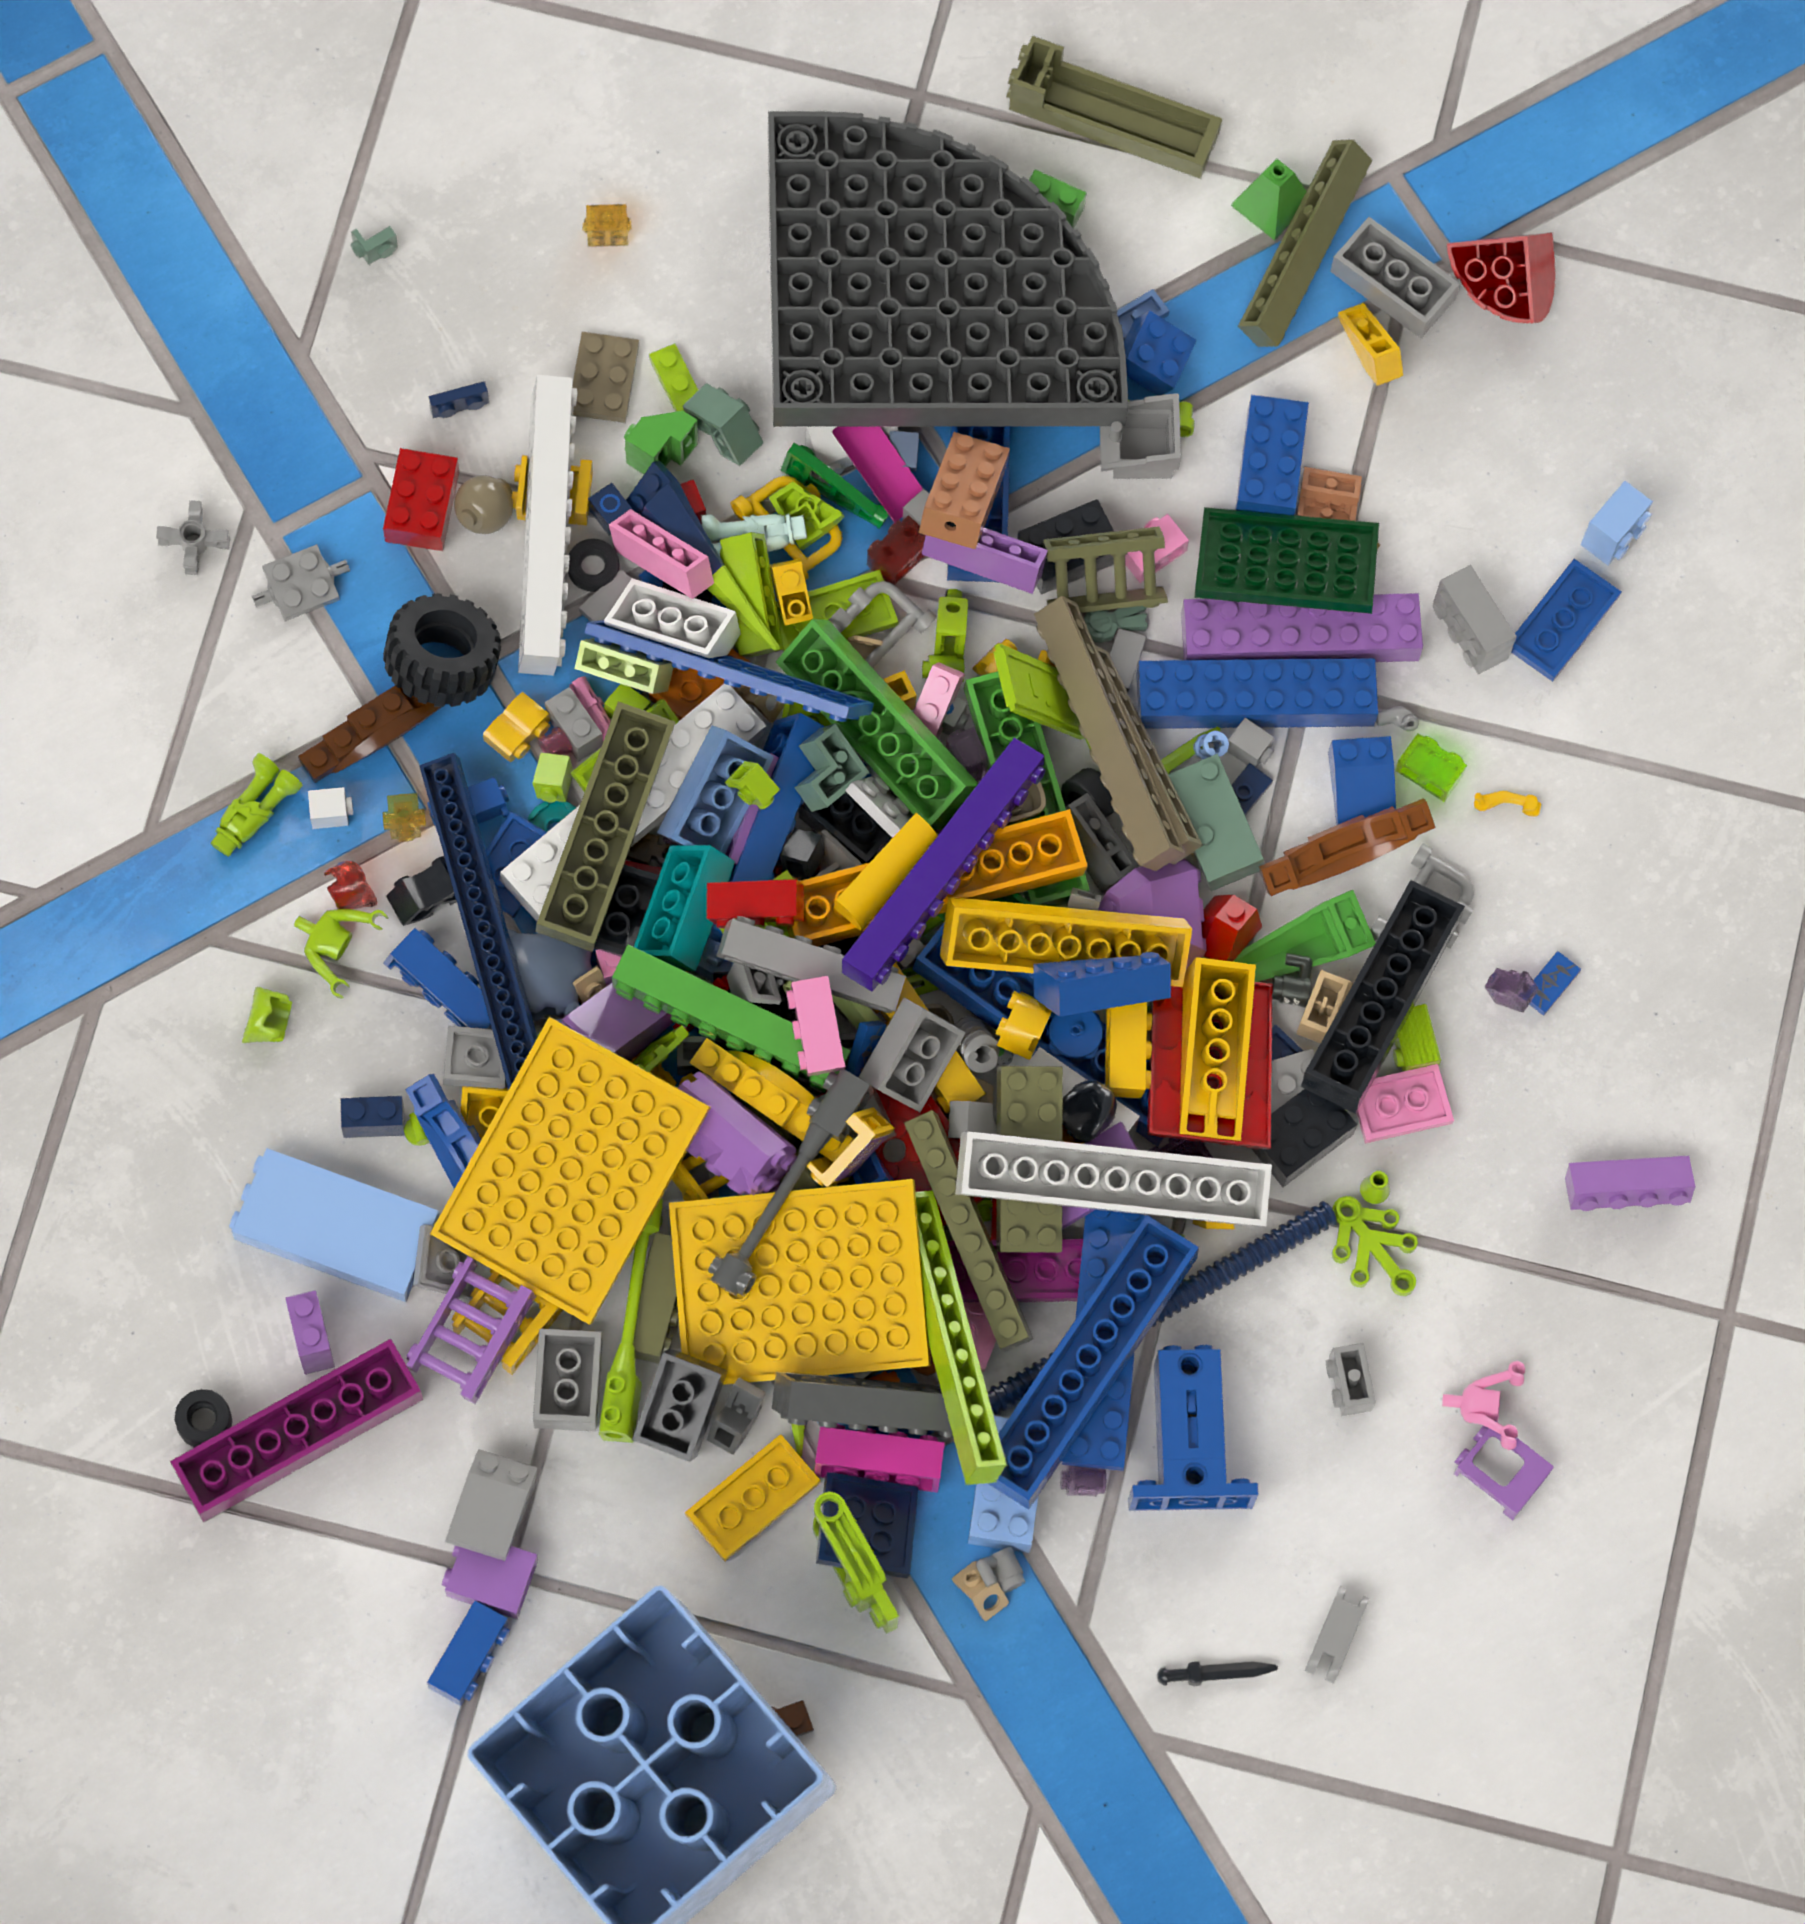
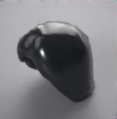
[1062,1080,1117,1143]

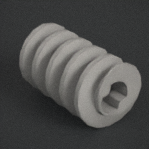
[954,1016,1000,1073]

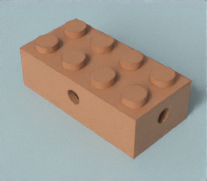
[919,432,1010,550]

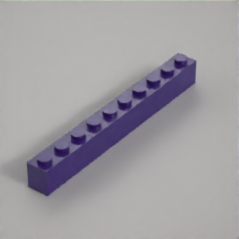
[842,738,1046,992]

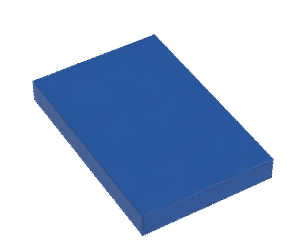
[486,811,547,918]

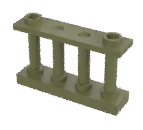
[1043,526,1168,613]

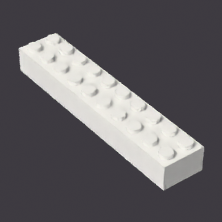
[518,375,577,676]
[500,684,766,921]
[955,1131,1272,1227]

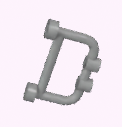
[829,581,937,668]
[1370,843,1474,949]

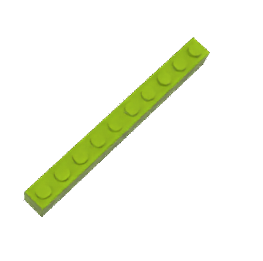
[915,1191,1006,1485]

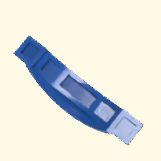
[405,1074,481,1189]

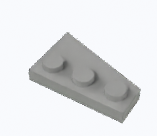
[1271,1049,1315,1113]

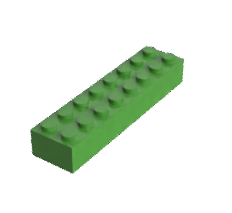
[776,619,978,830]
[963,671,1090,907]
[612,945,850,1093]

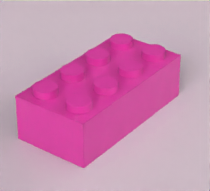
[815,1424,944,1493]

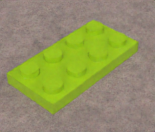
[776,570,899,652]

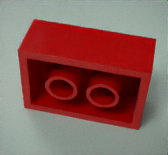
[383,448,460,551]

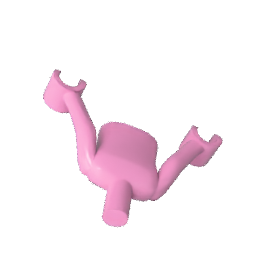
[1442,1361,1525,1450]

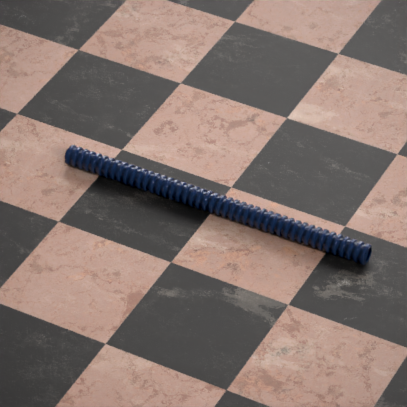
[987,1201,1337,1416]

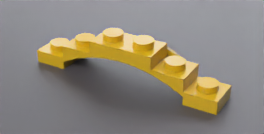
[690,1038,854,1162]

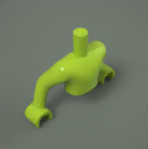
[294,909,389,999]

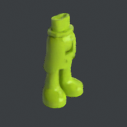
[210,753,303,857]

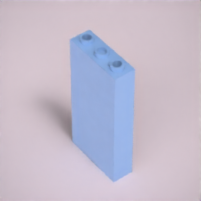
[229,1148,440,1302]

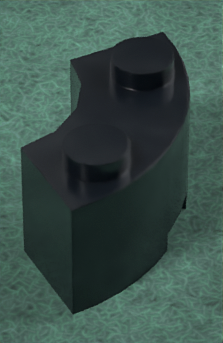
[386,856,457,926]

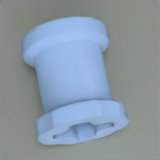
[1194,731,1229,760]

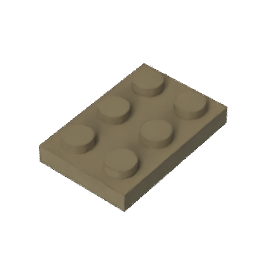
[572,332,639,423]

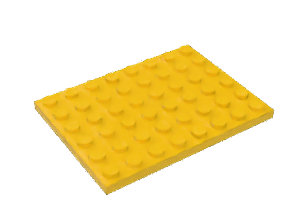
[430,1017,711,1325]
[669,1179,931,1385]

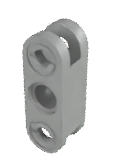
[1305,1586,1369,1683]

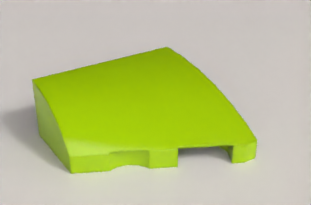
[769,482,844,550]

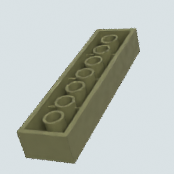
[535,701,675,952]

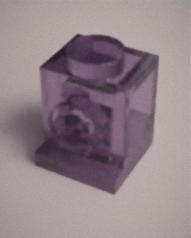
[1484,968,1539,1013]

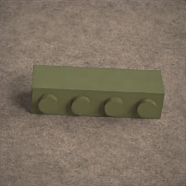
[633,1232,679,1364]

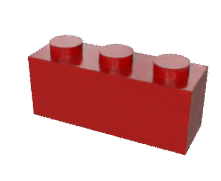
[707,879,804,929]

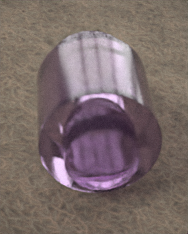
[1060,1465,1106,1497]

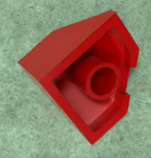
[1201,894,1262,962]

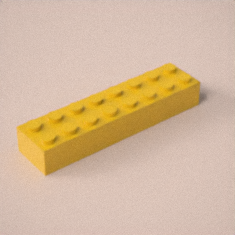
[940,897,1192,987]

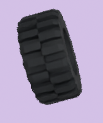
[383,593,501,707]

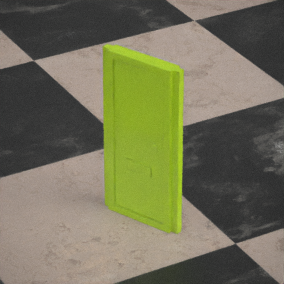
[993,643,1084,740]

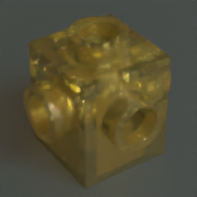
[383,793,426,842]

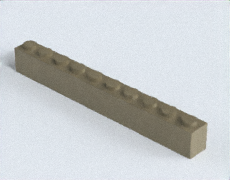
[1034,596,1185,871]

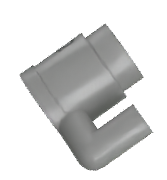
[976,1547,1026,1593]

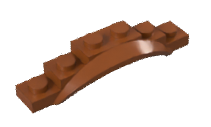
[1259,798,1436,896]

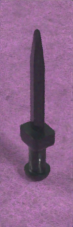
[1157,1661,1278,1686]

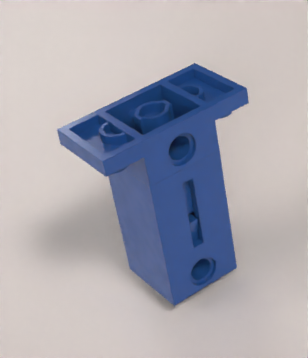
[1128,1345,1258,1511]

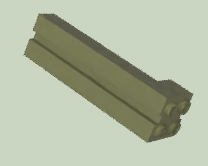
[1006,35,1223,179]

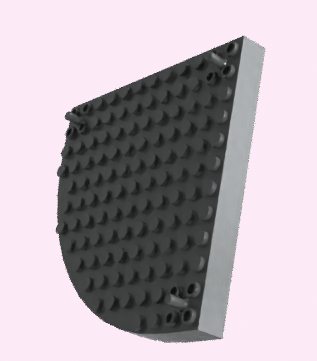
[768,111,1128,427]

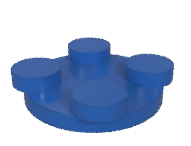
[1049,1011,1102,1060]

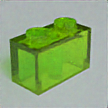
[1395,733,1467,802]

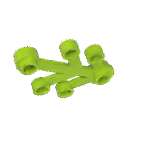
[1331,1196,1418,1296]

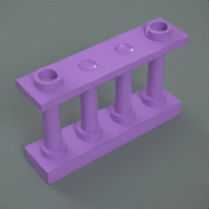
[406,1257,536,1405]

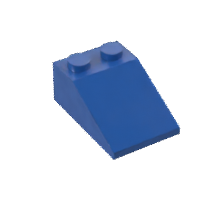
[1328,736,1396,825]

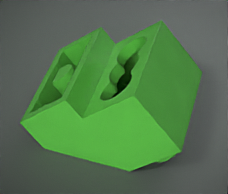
[624,411,698,474]

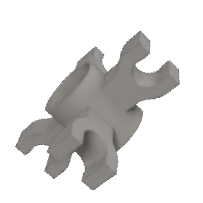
[156,500,230,575]

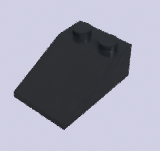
[594,865,659,957]

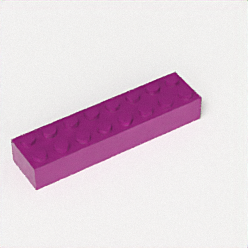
[170,1339,423,1523]

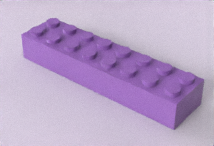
[1181,593,1423,662]

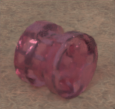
[537,726,573,755]

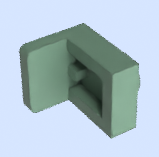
[350,226,398,265]

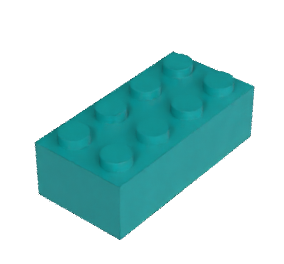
[634,845,735,971]

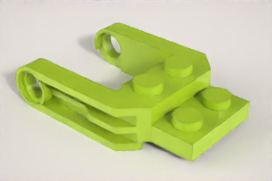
[813,1492,899,1634]

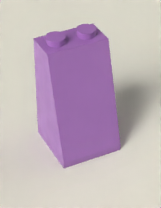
[562,983,673,1061]

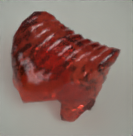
[324,860,377,909]

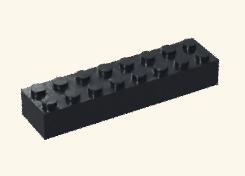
[1301,880,1465,1114]

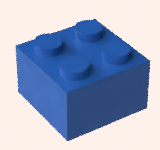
[1124,310,1197,396]

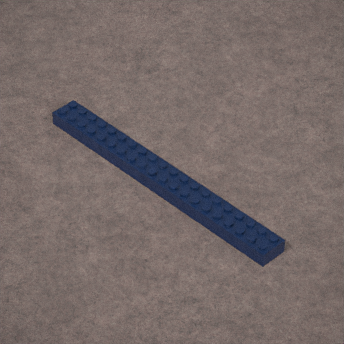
[419,752,538,1089]

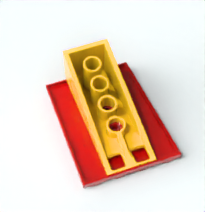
[1147,957,1273,1150]

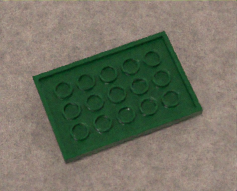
[1194,507,1379,614]

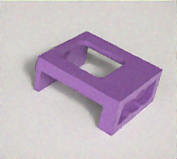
[1454,1421,1554,1521]

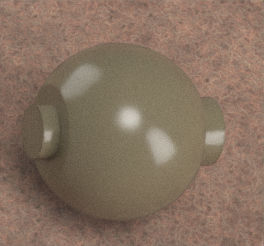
[454,475,513,534]

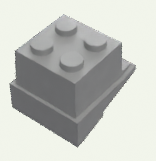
[1100,394,1181,479]

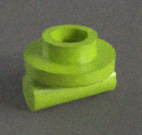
[404,1112,429,1146]

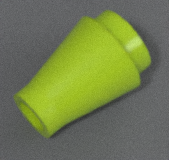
[1360,1171,1390,1204]

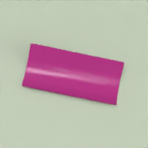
[832,427,923,523]

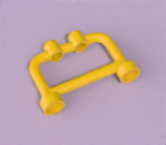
[730,476,842,580]

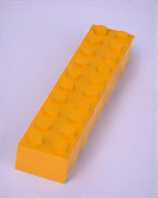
[786,809,1088,947]

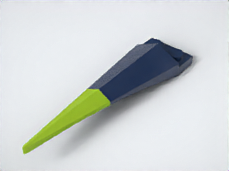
[626,461,780,651]

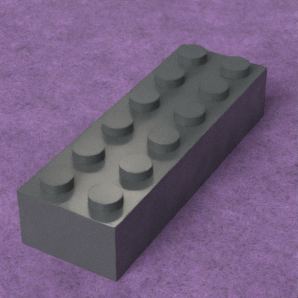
[772,1372,954,1438]

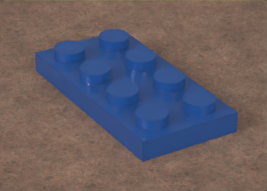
[1511,559,1622,682]

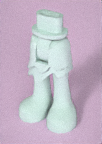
[702,514,807,556]

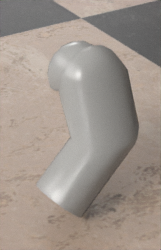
[1376,706,1419,731]

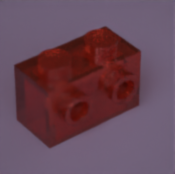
[867,515,926,585]

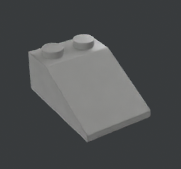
[445,1449,538,1561]

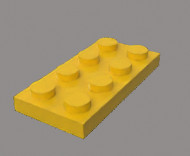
[685,1434,821,1562]

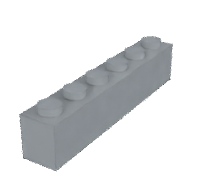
[716,916,906,1014]

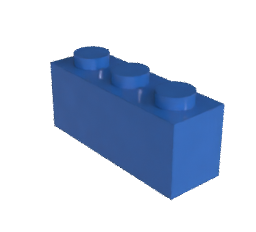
[427,1600,510,1706]

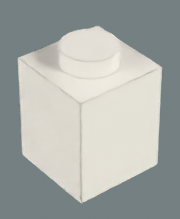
[308,787,353,829]

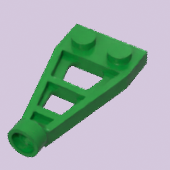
[780,443,889,529]

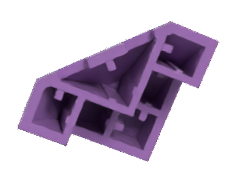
[1098,858,1207,969]

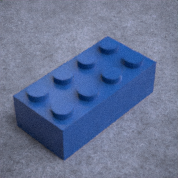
[1235,394,1309,515]

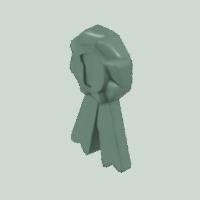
[1083,606,1148,643]

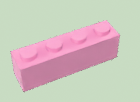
[609,509,714,599]

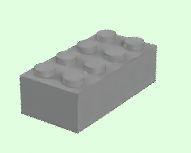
[1330,217,1460,339]

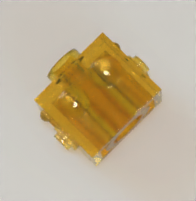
[582,204,632,247]

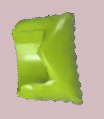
[242,987,292,1043]

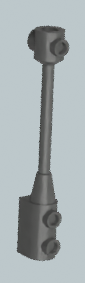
[708,1069,875,1297]

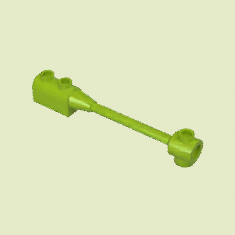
[598,1199,663,1443]

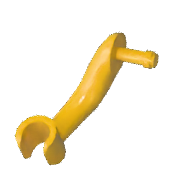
[1474,791,1541,817]

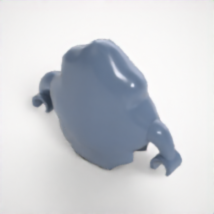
[508,929,592,1023]

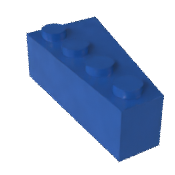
[383,928,491,1029]
[1033,952,1171,1017]

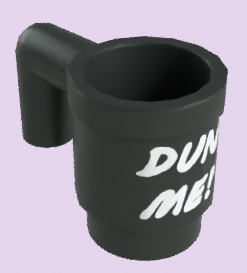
[1272,953,1313,1008]

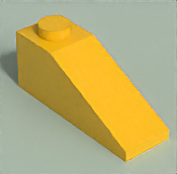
[1337,303,1403,386]

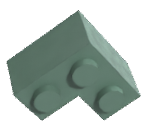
[682,383,764,466]
[794,724,869,812]

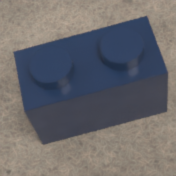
[340,1096,405,1138]

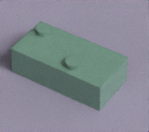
[1168,754,1265,892]

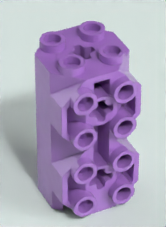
[678,1071,797,1196]

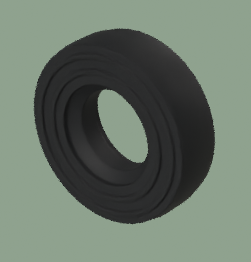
[568,539,620,592]

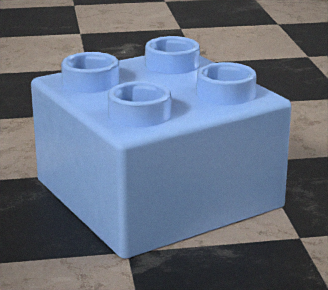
[468,1586,836,1924]

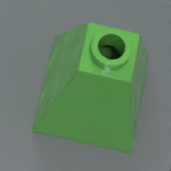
[1231,159,1307,241]

